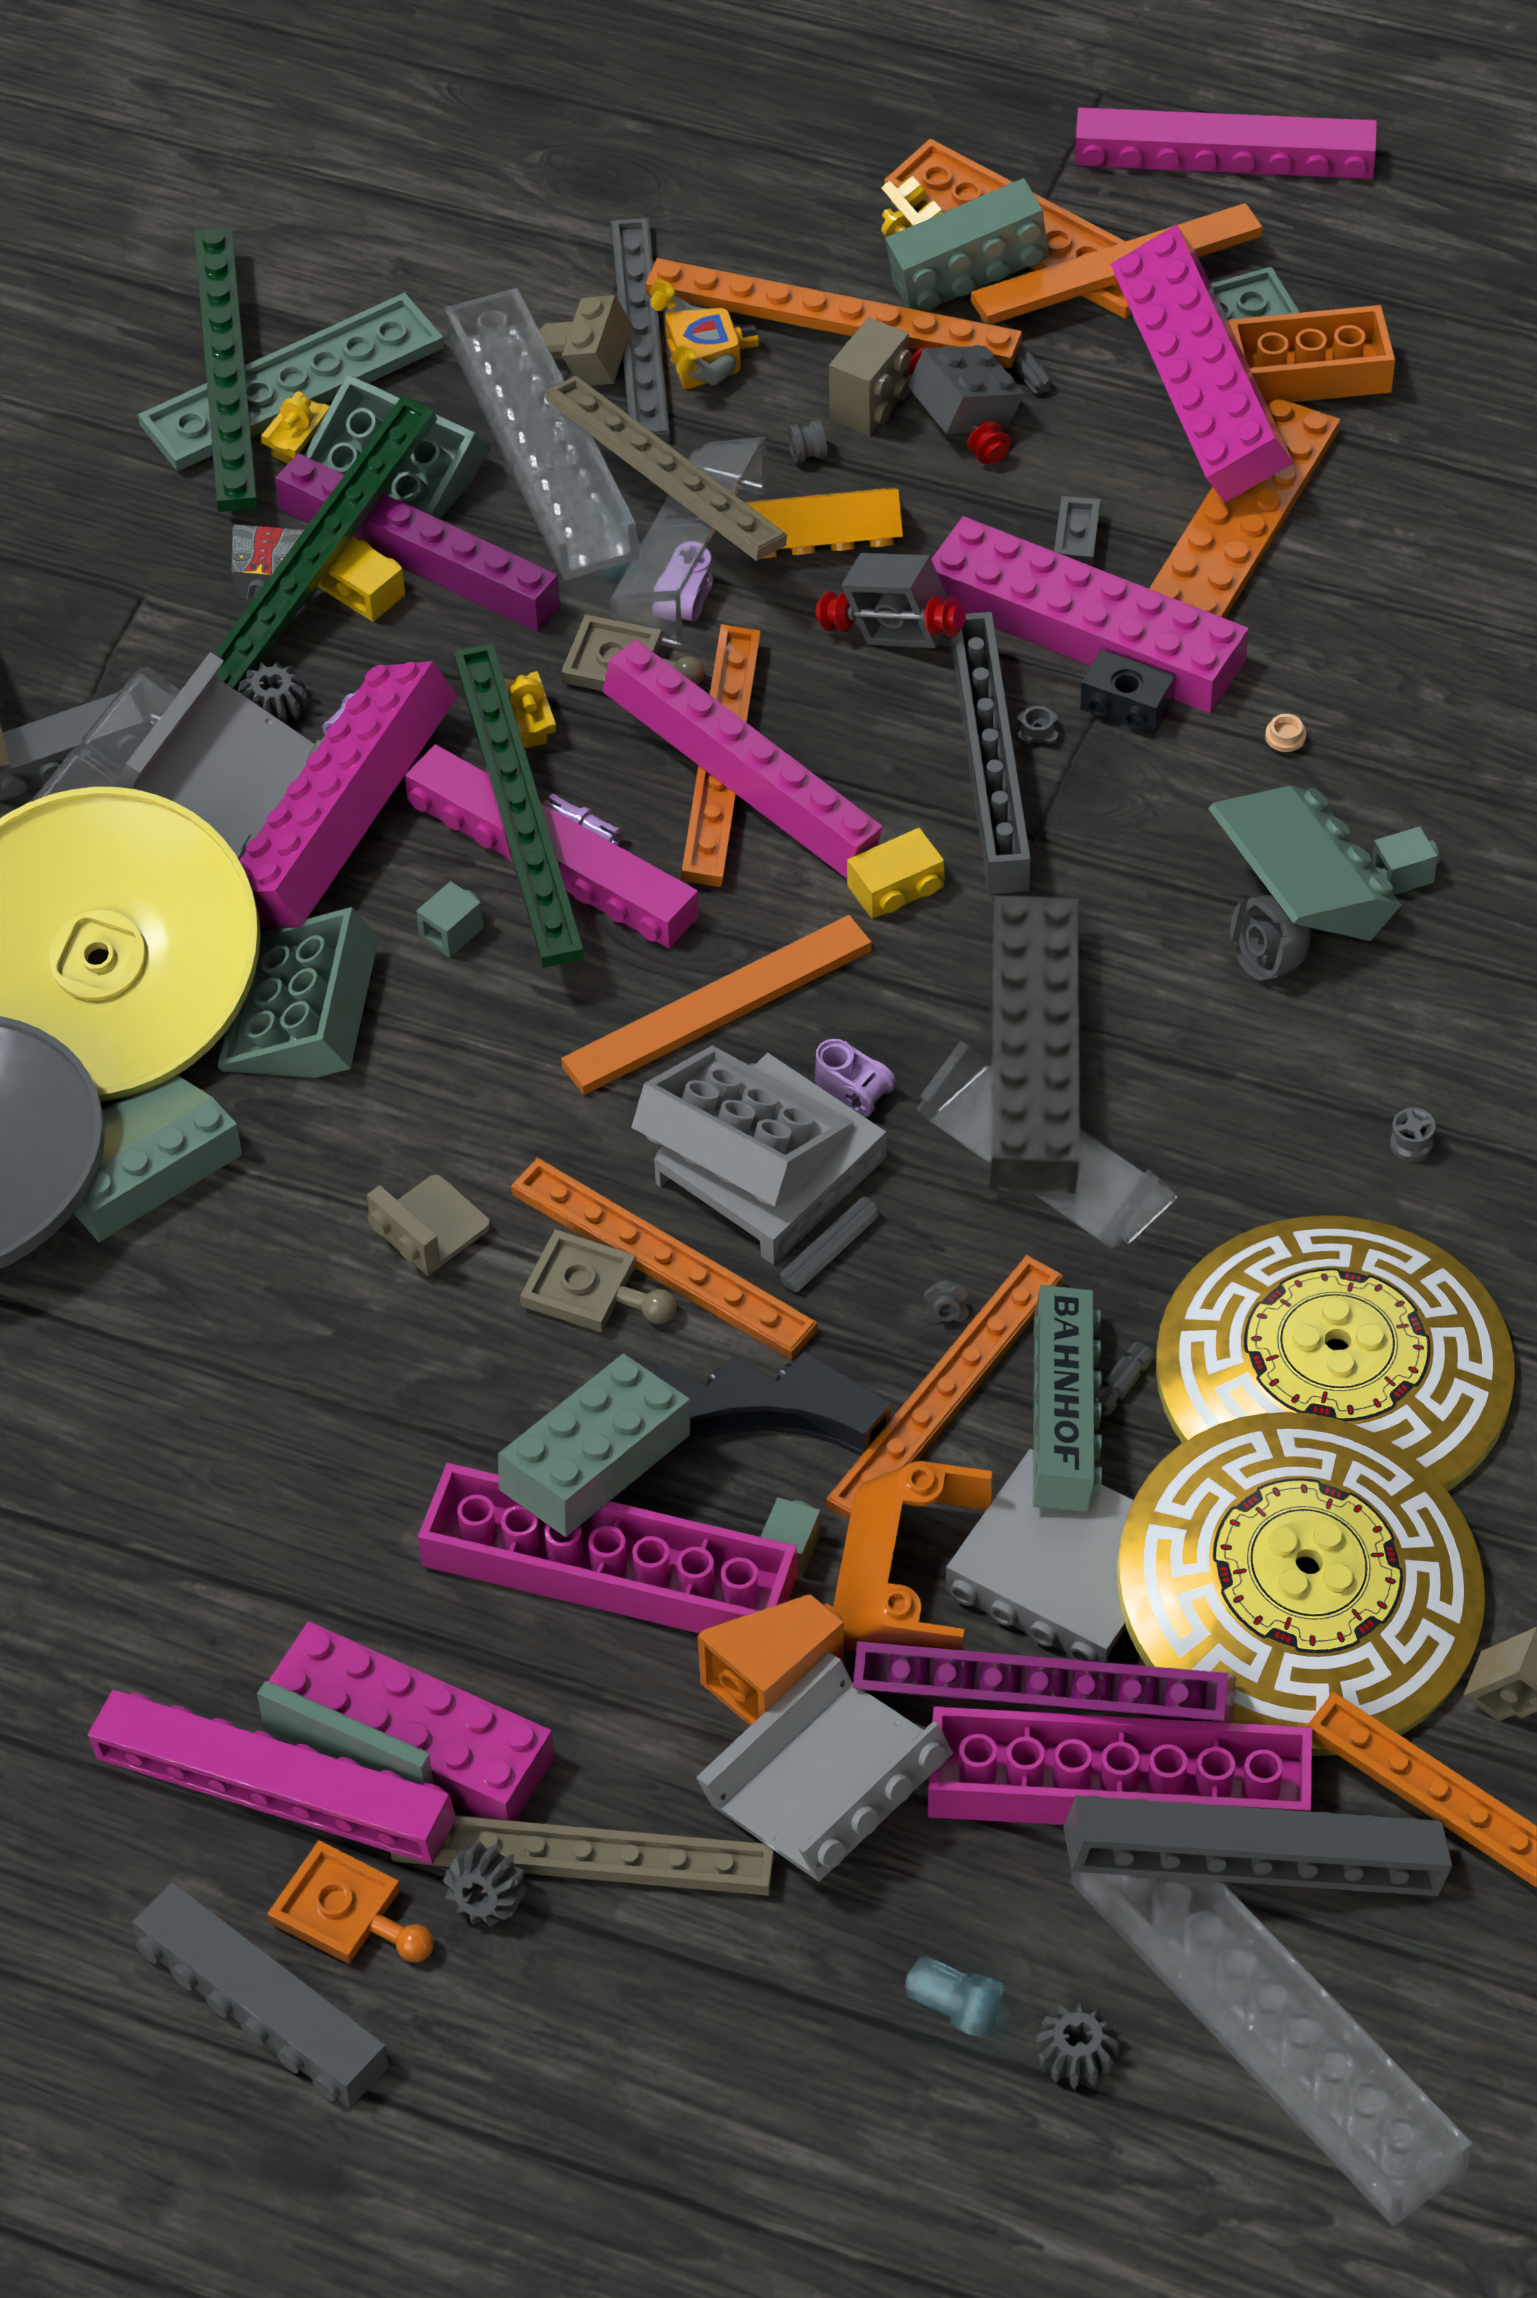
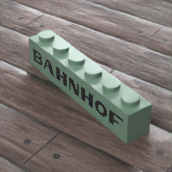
[1033,1285,1102,1512]

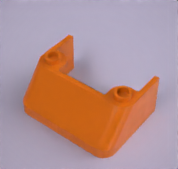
[833,1461,993,1652]

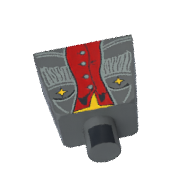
[231,524,304,608]

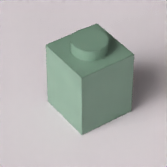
[1372,826,1440,895]
[416,881,484,958]
[760,1497,821,1578]

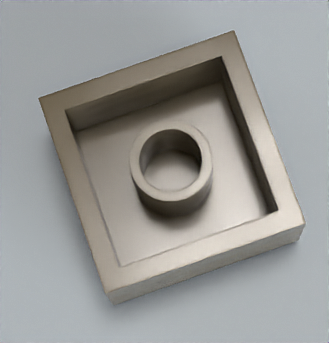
[829,317,912,437]

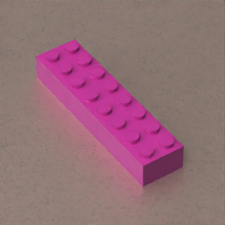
[1110,224,1293,503]
[931,516,1249,714]
[239,661,458,929]
[418,1463,798,1633]
[928,1707,1312,1825]

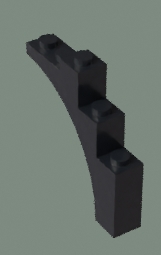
[653,1351,891,1456]

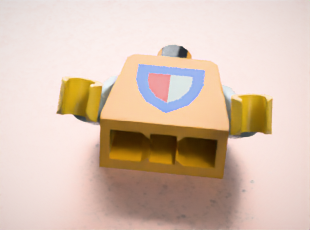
[649,279,759,390]

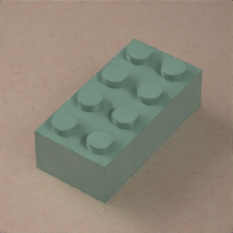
[885,178,1050,312]
[498,1353,690,1537]

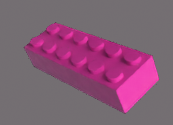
[269,1621,555,1821]

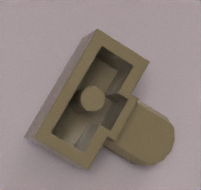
[535,295,633,386]
[1463,1627,1537,1722]

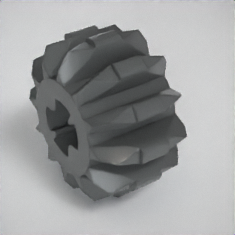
[238,661,307,724]
[443,1842,527,1927]
[1036,2002,1119,2089]

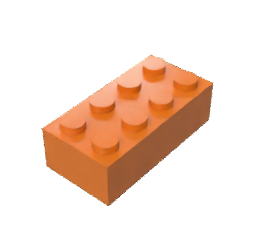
[1228,305,1395,402]

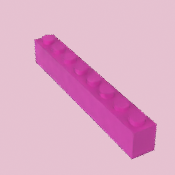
[1075,107,1376,179]
[603,639,883,878]
[405,744,699,949]
[88,1690,456,1865]

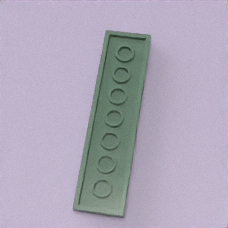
[138,292,444,472]

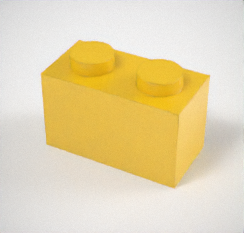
[317,537,405,622]
[847,828,944,919]

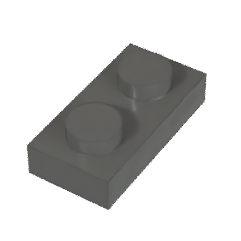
[1054,496,1101,567]

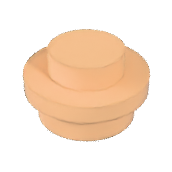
[1265,714,1306,752]

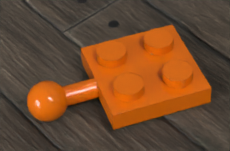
[267,1840,434,1965]

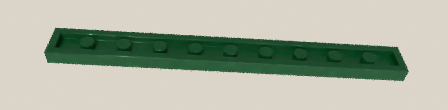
[194,226,257,512]
[214,396,437,692]
[454,643,584,968]

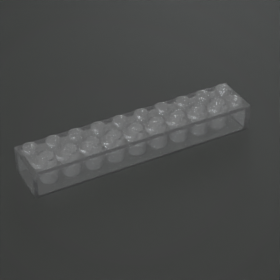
[444,288,640,581]
[1071,1872,1472,2227]

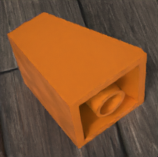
[698,1594,844,1726]

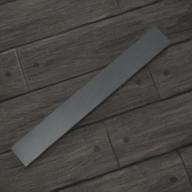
[611,218,670,443]

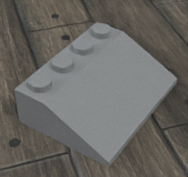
[631,1046,854,1206]

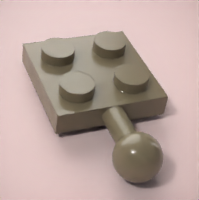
[561,614,705,691]
[520,1229,677,1332]

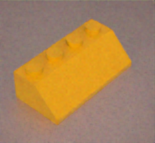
[743,488,903,558]

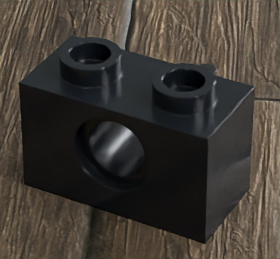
[1080,649,1176,735]

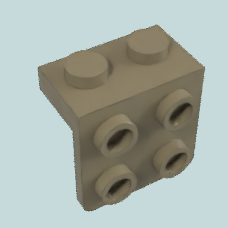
[367,1174,490,1276]

